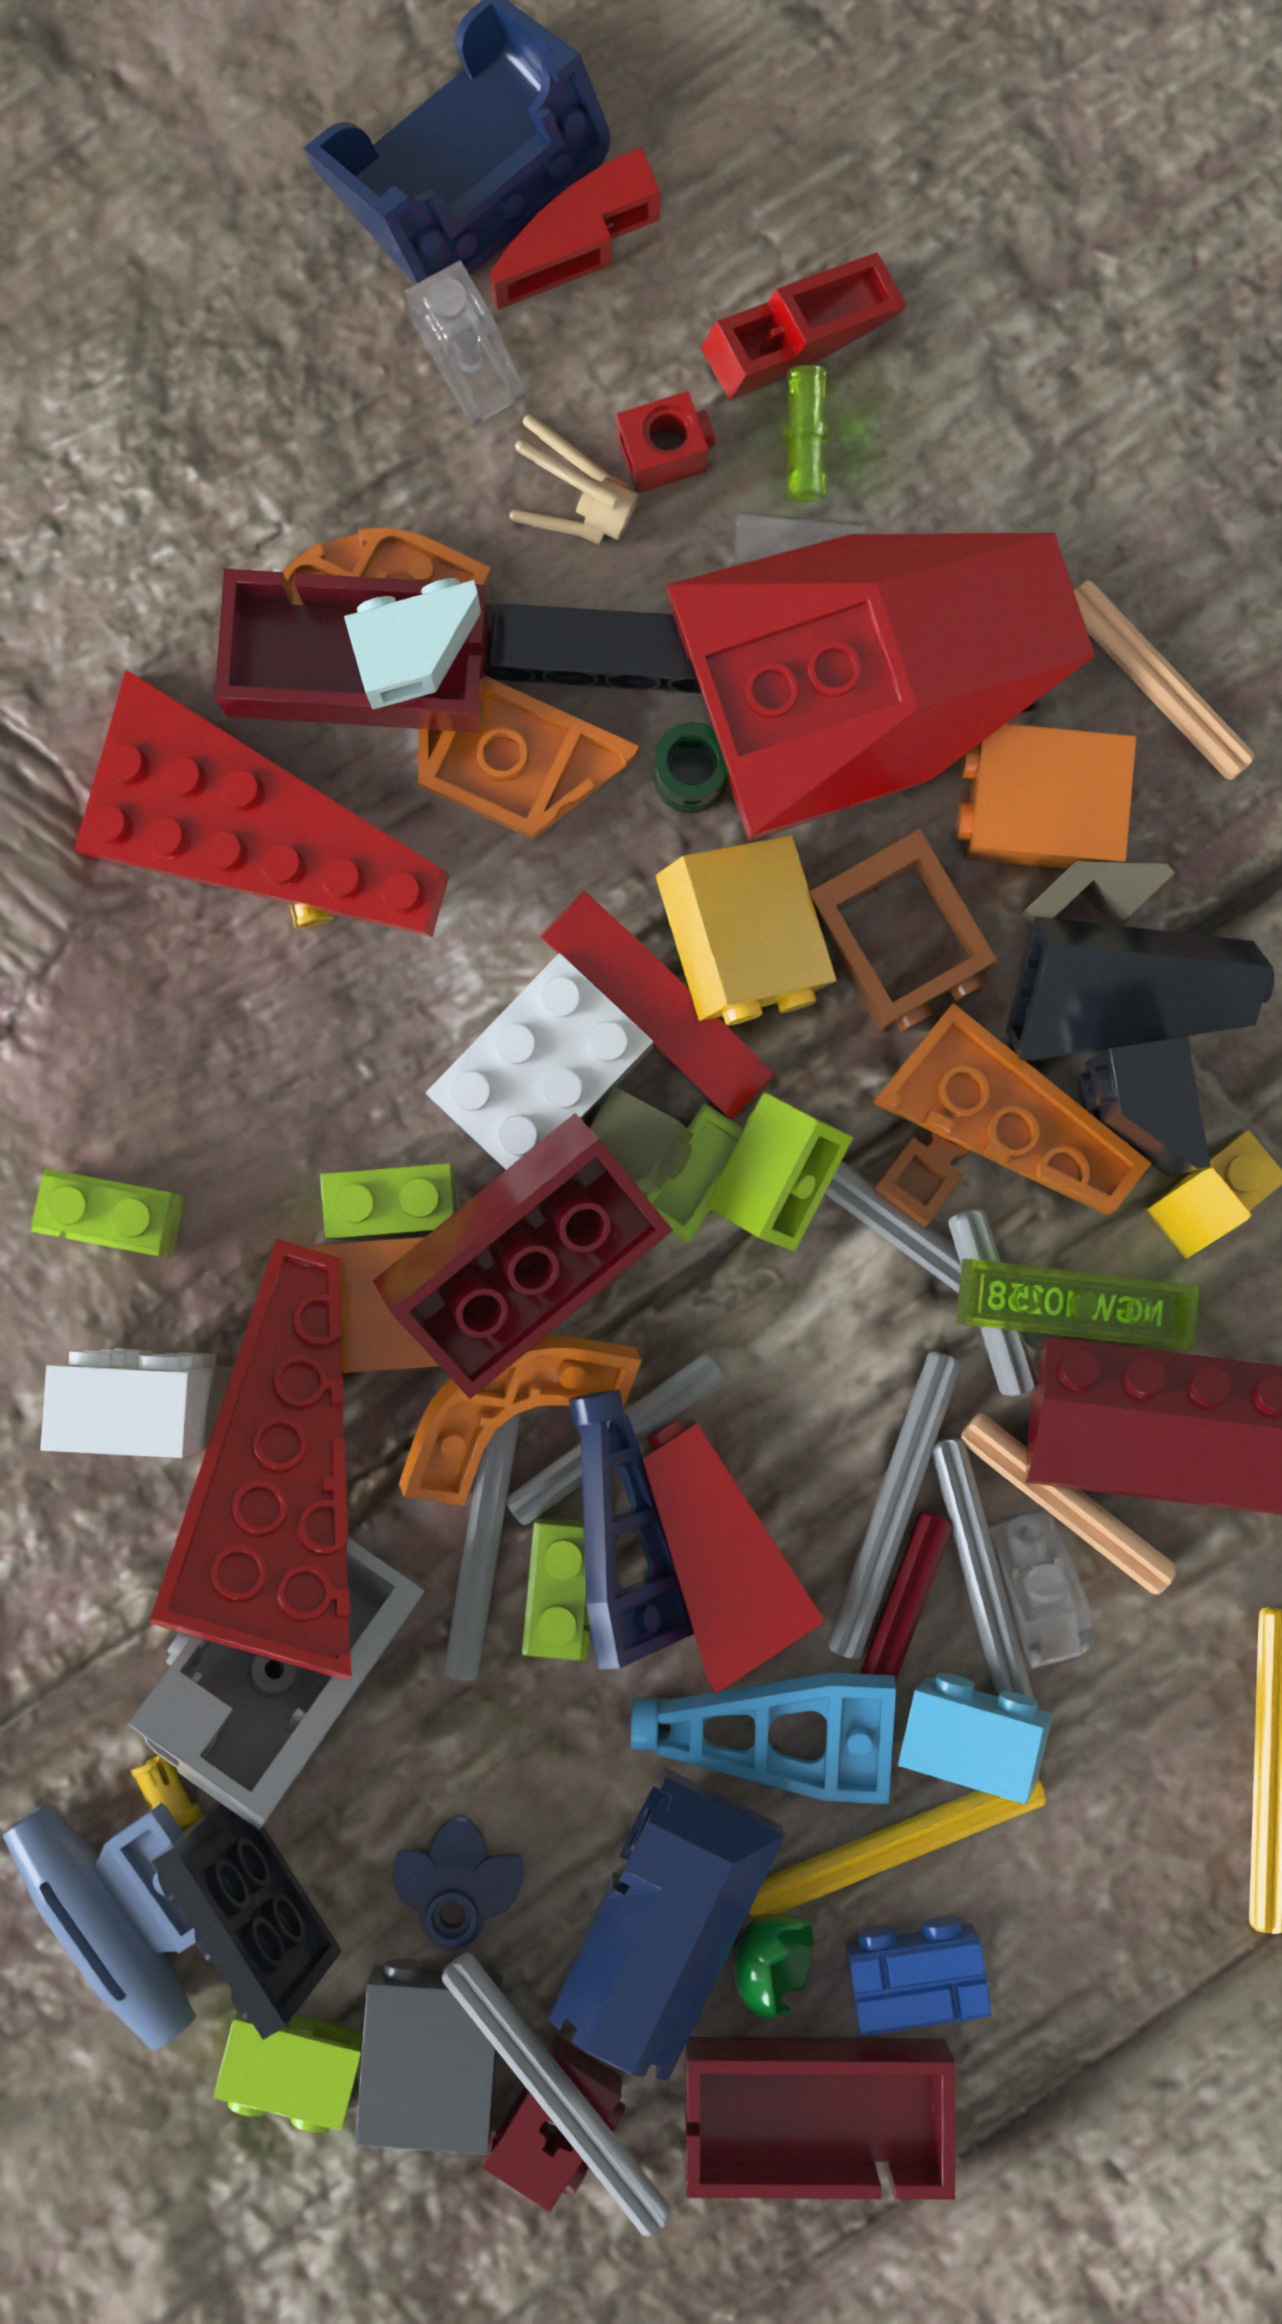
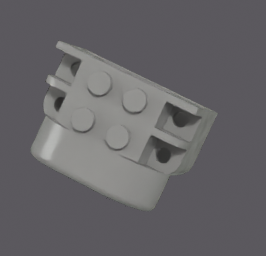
[128,1537,424,1830]

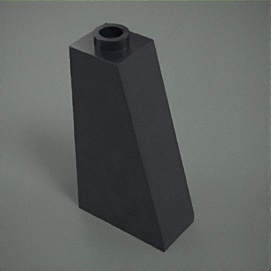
[1005,916,1274,1061]

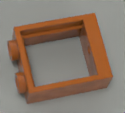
[809,828,998,1033]

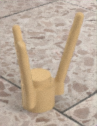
[509,415,640,546]

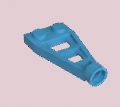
[631,1672,896,1804]

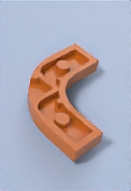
[283,528,492,605]
[399,1335,642,1506]

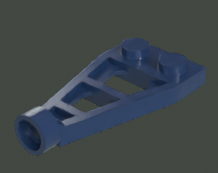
[569,1389,694,1669]

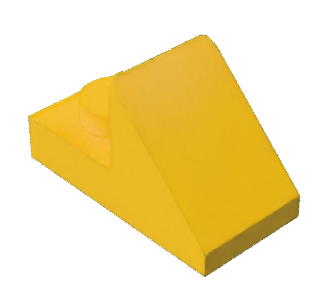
[1145,1129,1282,1259]

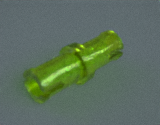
[782,365,831,502]

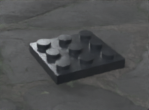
[152,1801,342,2040]

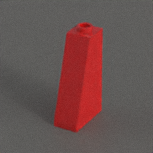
[642,1418,826,1694]

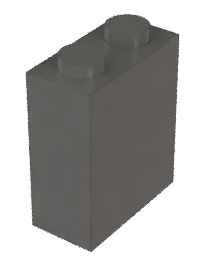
[355,1959,502,2155]

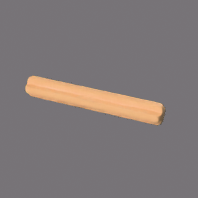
[1074,580,1255,780]
[961,1413,1176,1595]

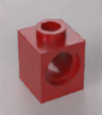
[616,391,715,493]

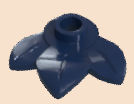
[393,1815,524,1949]

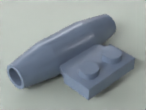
[3,1802,196,2051]

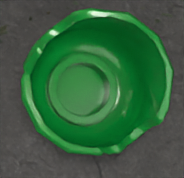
[732,1914,813,2019]

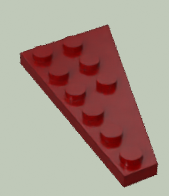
[74,670,450,937]
[150,1239,352,1681]

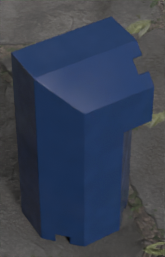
[548,1767,785,2081]

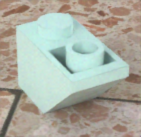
[344,578,481,710]

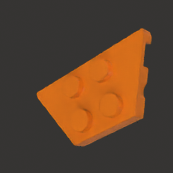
[417,676,639,840]

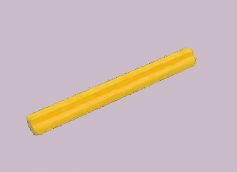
[1249,1607,1282,1934]
[748,1778,1046,1920]

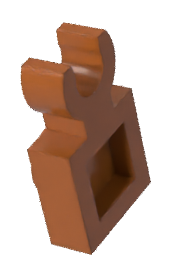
[874,1130,971,1228]

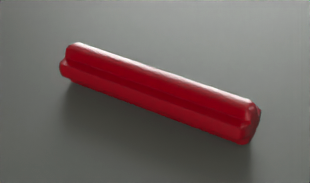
[860,1511,953,1683]

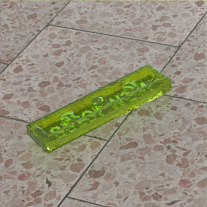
[956,1259,1199,1350]

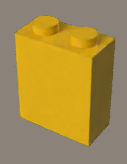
[655,835,837,1026]

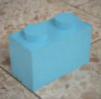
[898,1673,1053,1805]

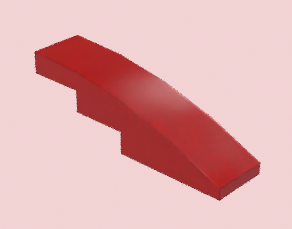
[539,891,775,1120]

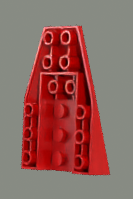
[667,533,1095,842]

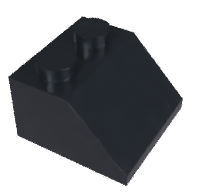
[1079,1036,1210,1176]

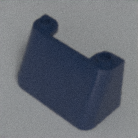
[303,0,611,296]

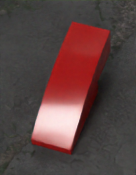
[490,147,660,310]
[701,252,907,401]

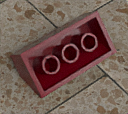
[373,1113,673,1399]
[1025,1336,1282,1515]

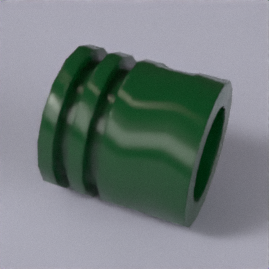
[653,722,729,814]

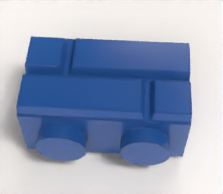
[845,1916,992,2036]

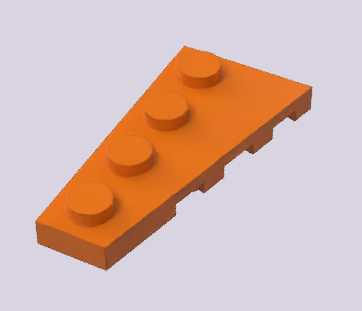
[872,1003,1152,1216]

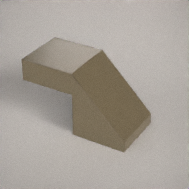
[1020,861,1175,928]

